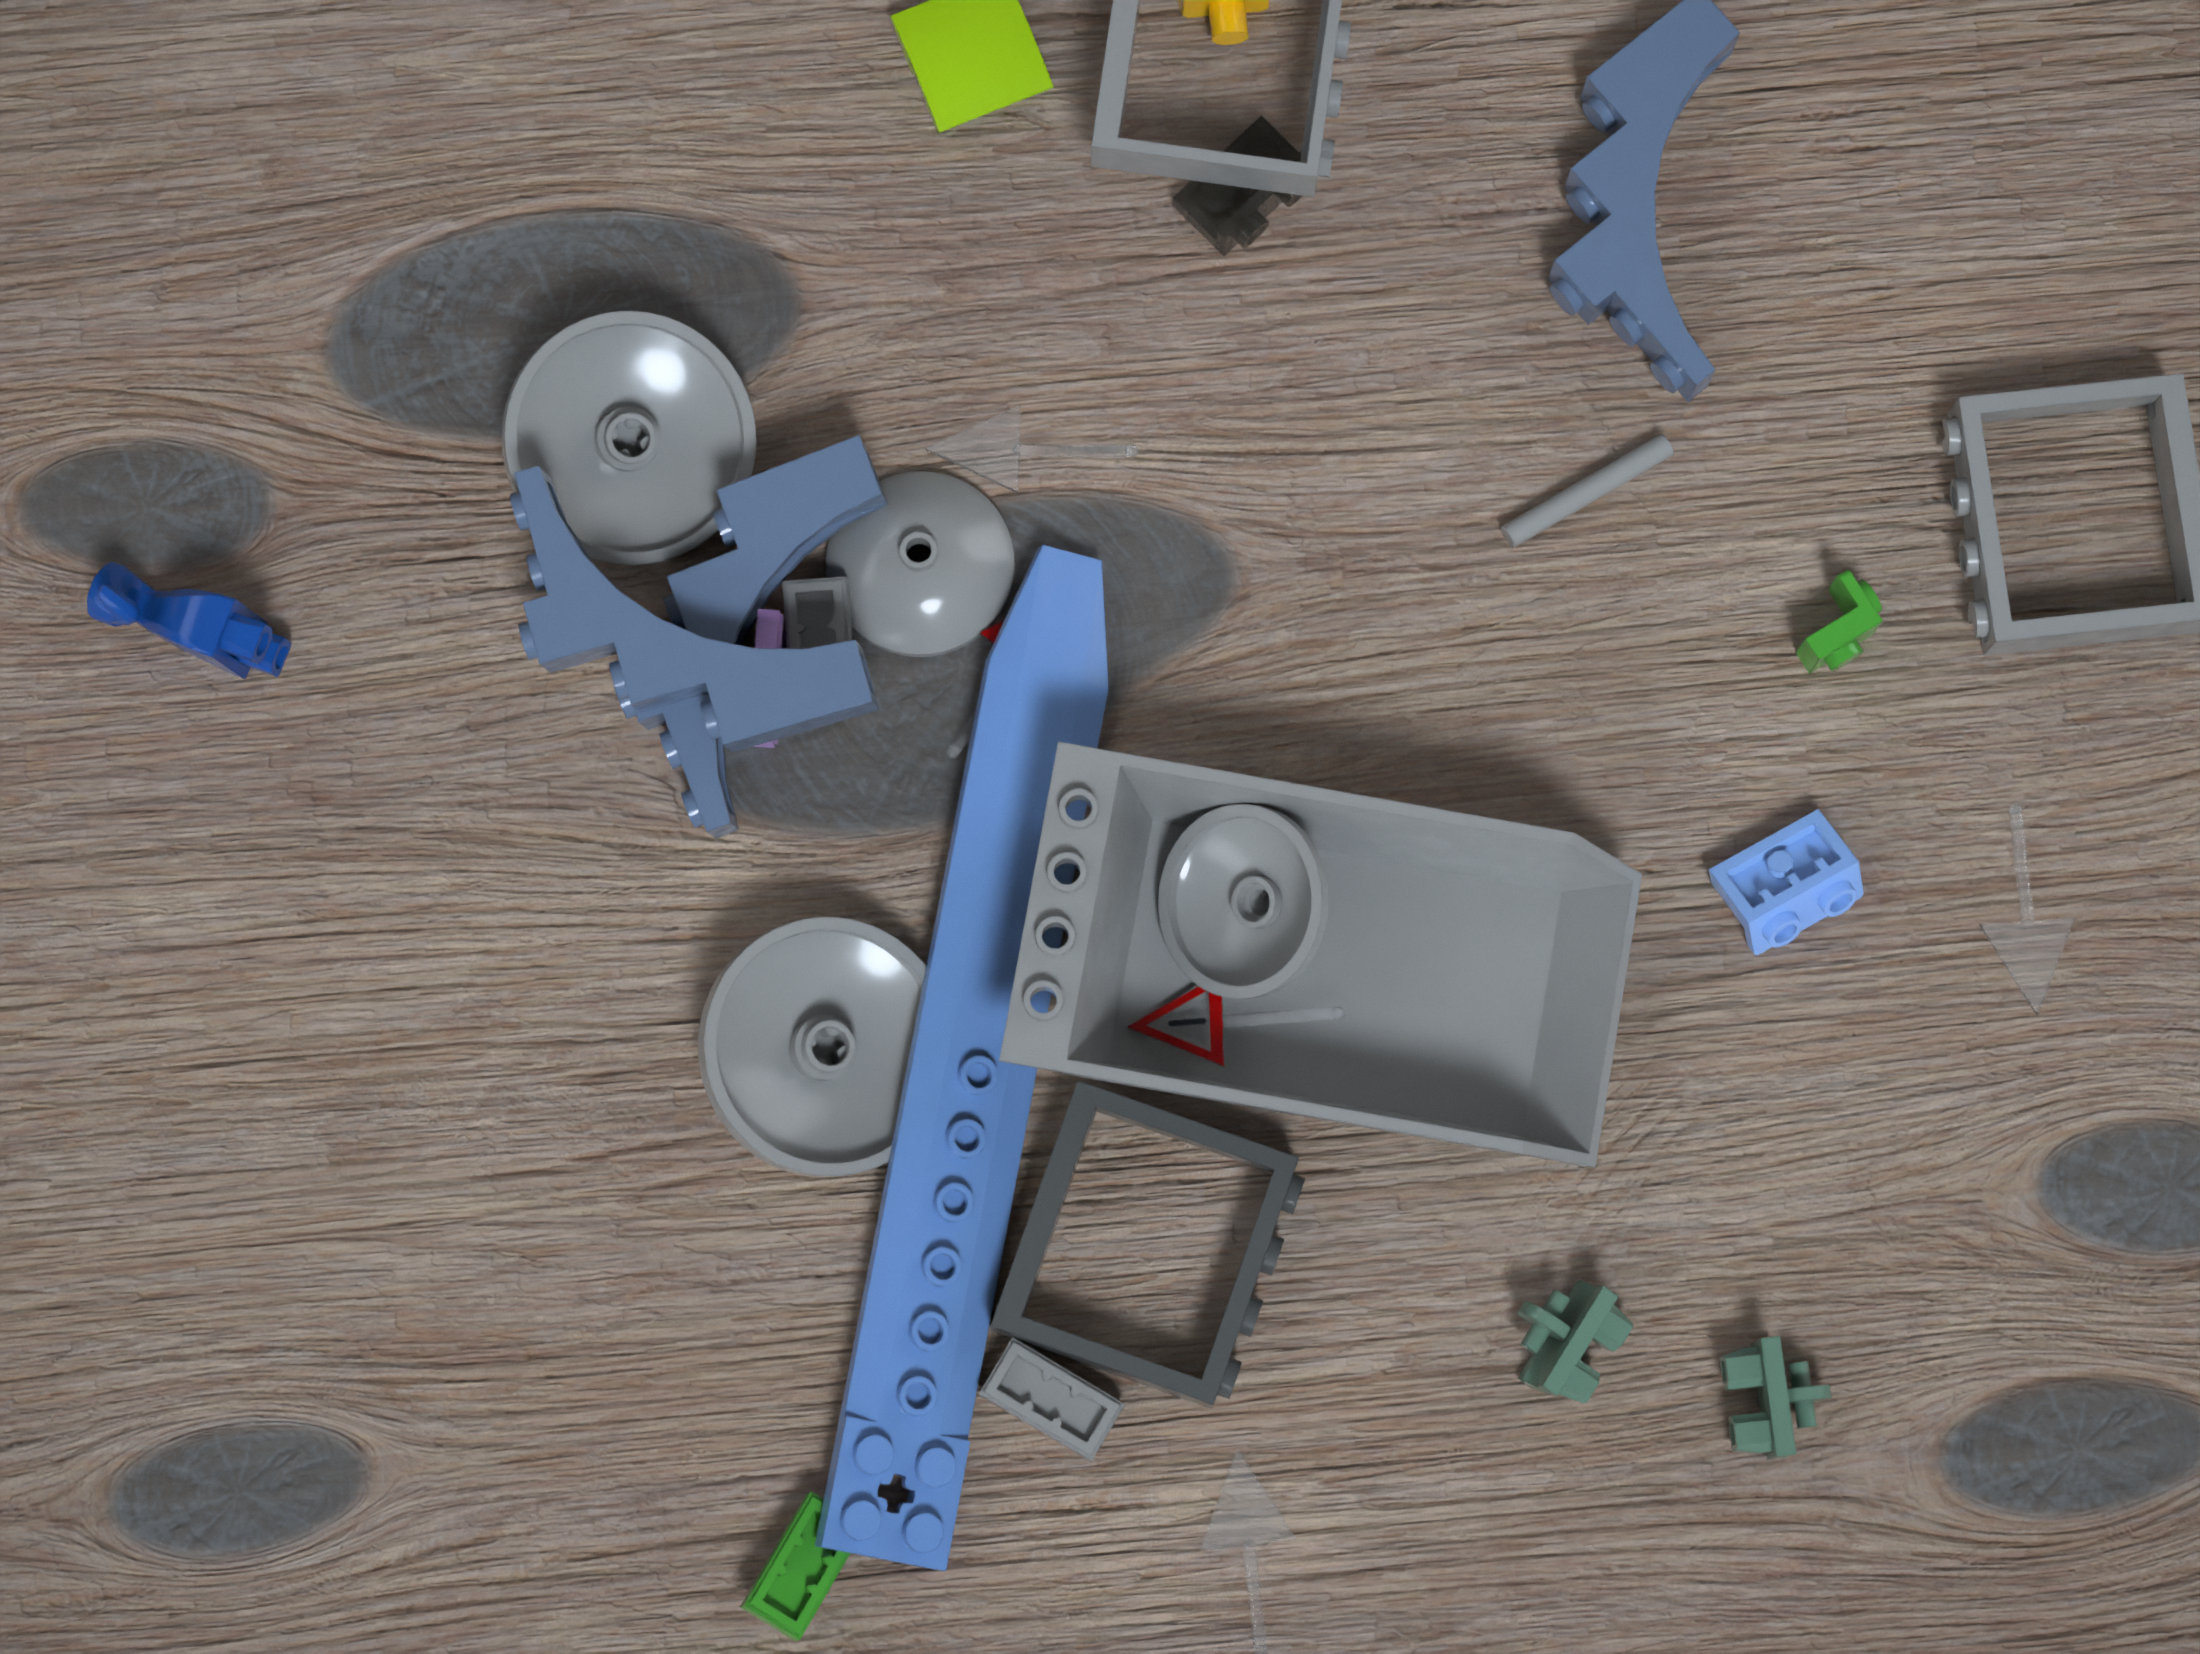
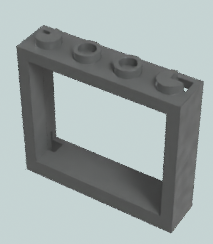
[990,1080,1305,1409]

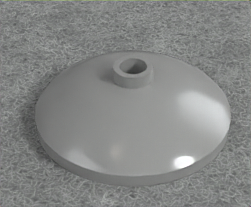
[826,471,1015,657]
[1158,804,1329,999]

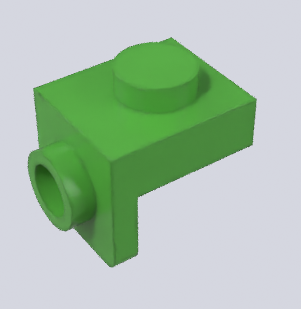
[1796,569,1883,674]

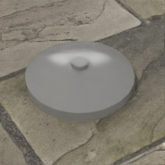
[501,311,756,565]
[698,917,926,1177]

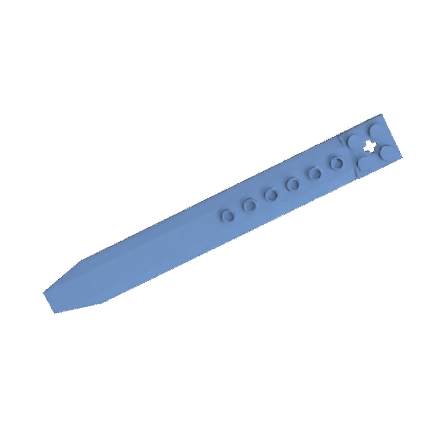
[815,545,1109,1571]

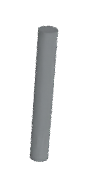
[1501,434,1674,548]

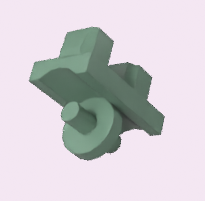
[1517,1280,1633,1403]
[1720,1336,1832,1460]

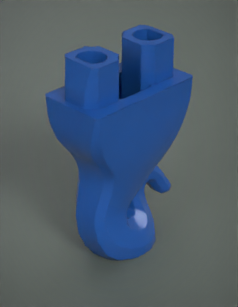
[87,562,292,679]

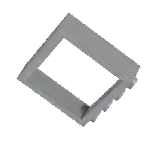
[1091,0,1354,197]
[1942,373,2200,656]

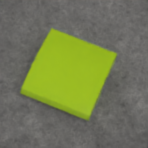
[889,0,1054,133]

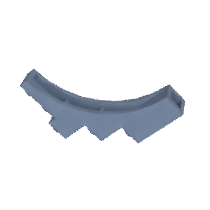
[1548,0,1740,402]
[614,435,888,839]
[510,466,880,752]

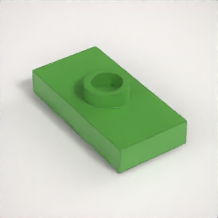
[740,1492,850,1641]

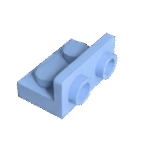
[1709,809,1864,955]

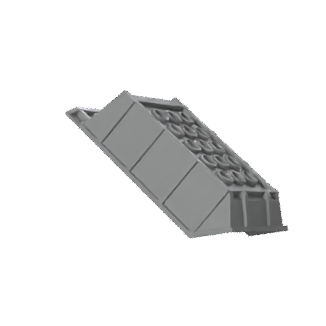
[999,742,1642,1168]

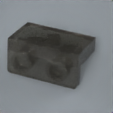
[1172,115,1303,256]

